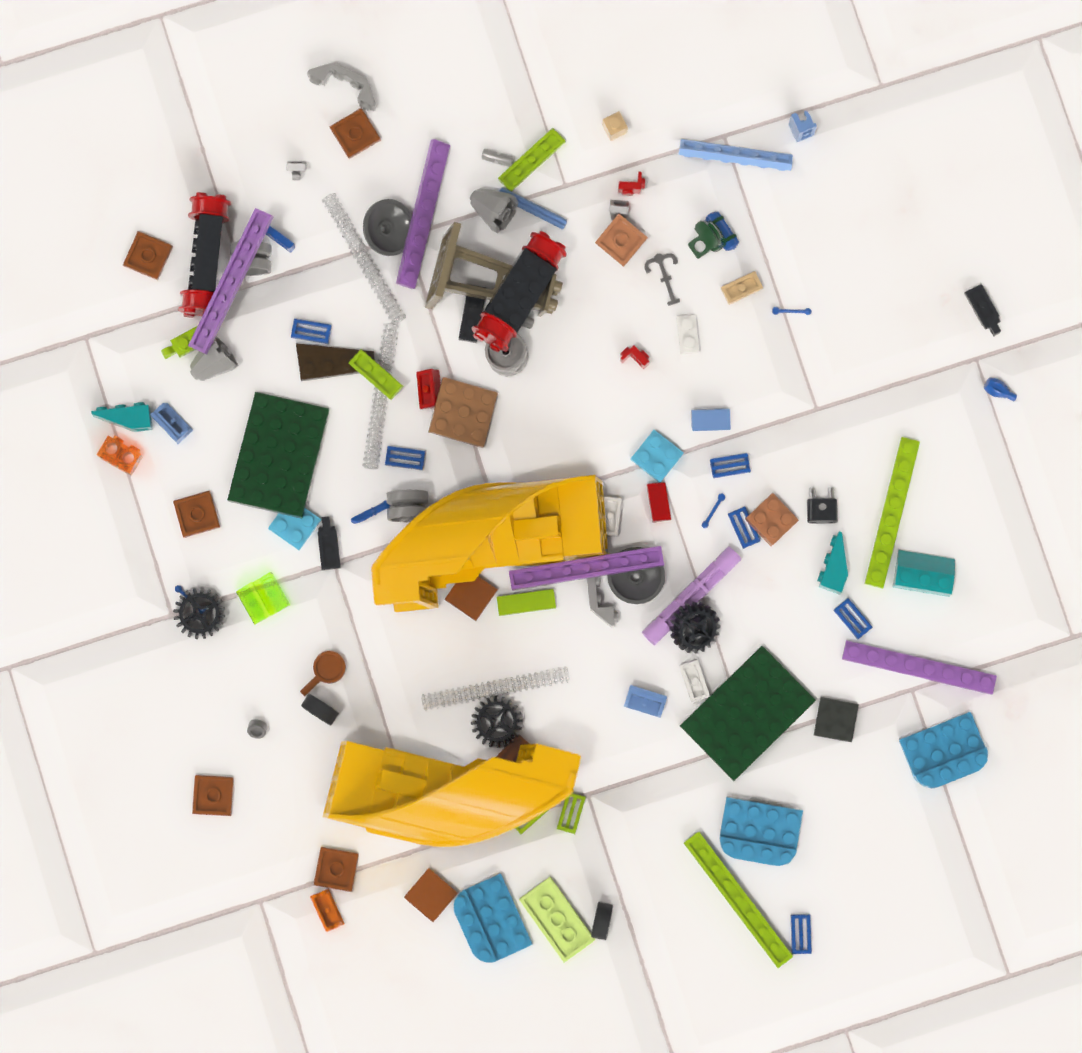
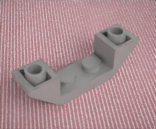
[307,62,376,112]
[587,549,618,628]

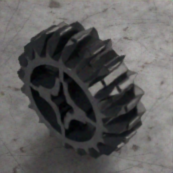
[173,587,226,640]
[669,602,721,654]
[471,696,523,748]

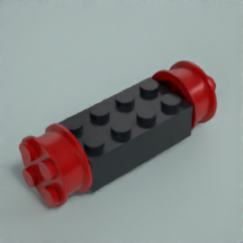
[178,192,231,318]
[472,231,567,352]

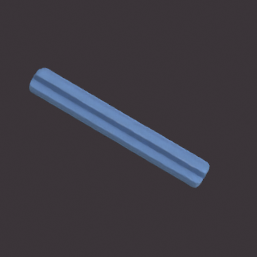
[499,187,567,229]

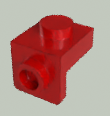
[618,171,645,196]
[620,345,650,370]

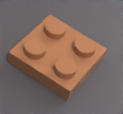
[595,214,648,267]
[745,493,799,547]

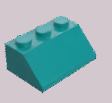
[892,550,955,597]

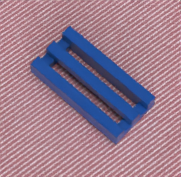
[265,226,296,253]
[291,318,332,344]
[385,446,425,471]
[710,453,751,479]
[727,506,761,549]
[833,598,873,640]
[790,914,812,954]

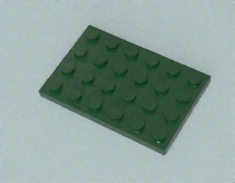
[227,392,330,519]
[679,646,816,782]

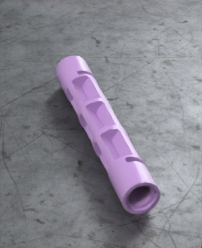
[641,546,742,646]

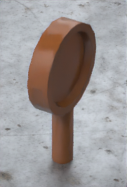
[300,651,346,697]

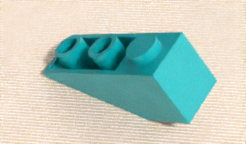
[91,402,153,432]
[817,531,848,595]

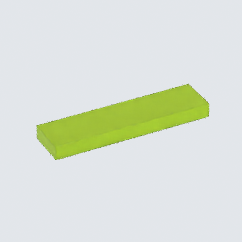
[498,128,566,192]

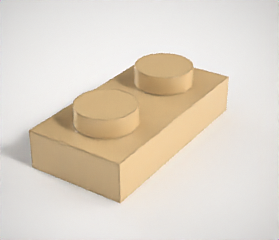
[720,271,763,305]

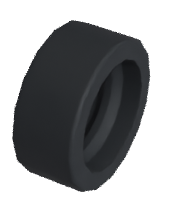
[301,693,339,726]
[591,902,613,940]

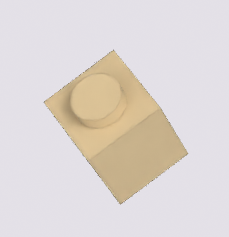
[602,111,628,142]

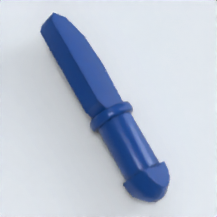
[351,500,391,524]

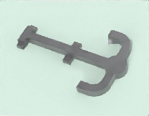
[644,253,681,306]

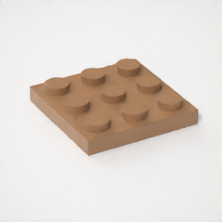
[428,377,498,448]

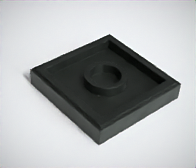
[813,697,859,743]

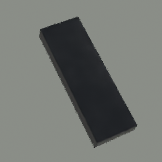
[458,284,487,343]

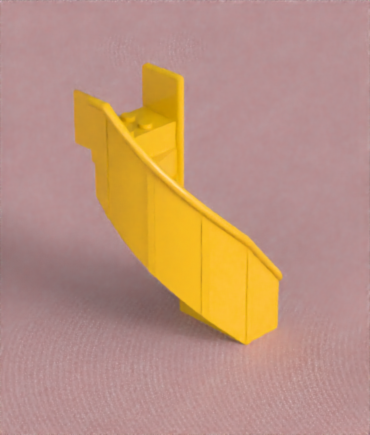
[371,475,609,612]
[322,741,581,847]

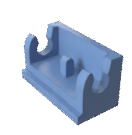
[788,111,817,143]
[150,402,193,444]
[691,409,731,431]
[624,685,667,718]

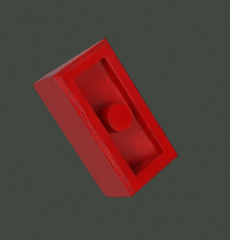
[416,369,441,409]
[646,482,671,523]

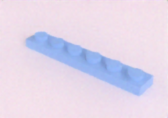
[679,139,793,171]

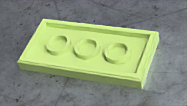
[519,877,595,963]

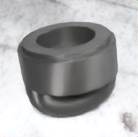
[247,719,267,739]

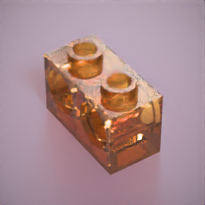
[96,435,143,476]

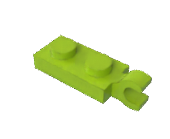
[161,326,197,359]

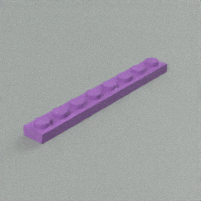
[395,139,450,289]
[188,208,274,355]
[509,546,664,591]
[842,640,997,695]

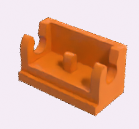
[310,889,345,932]

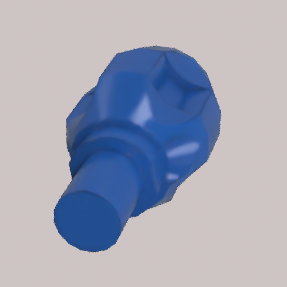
[984,377,1017,402]

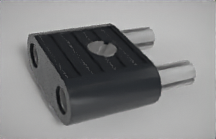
[807,487,838,524]

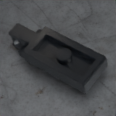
[964,284,1001,337]
[317,516,341,571]

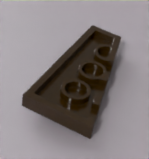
[296,343,375,382]

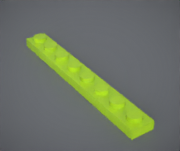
[864,437,920,589]
[683,832,793,969]

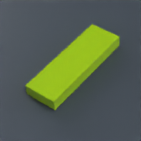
[349,349,404,400]
[496,589,556,616]

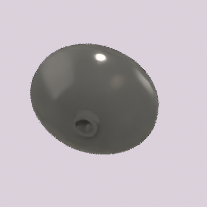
[363,199,412,256]
[607,547,665,605]

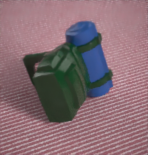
[688,211,739,259]

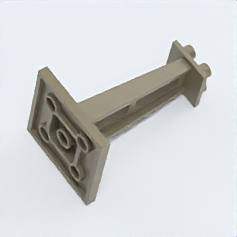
[424,222,563,317]

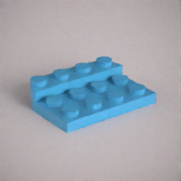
[898,712,988,789]
[719,797,803,866]
[454,873,533,963]

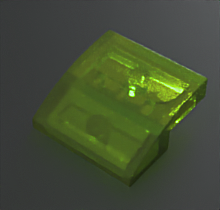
[236,572,290,625]

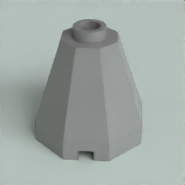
[470,188,518,233]
[190,336,239,381]

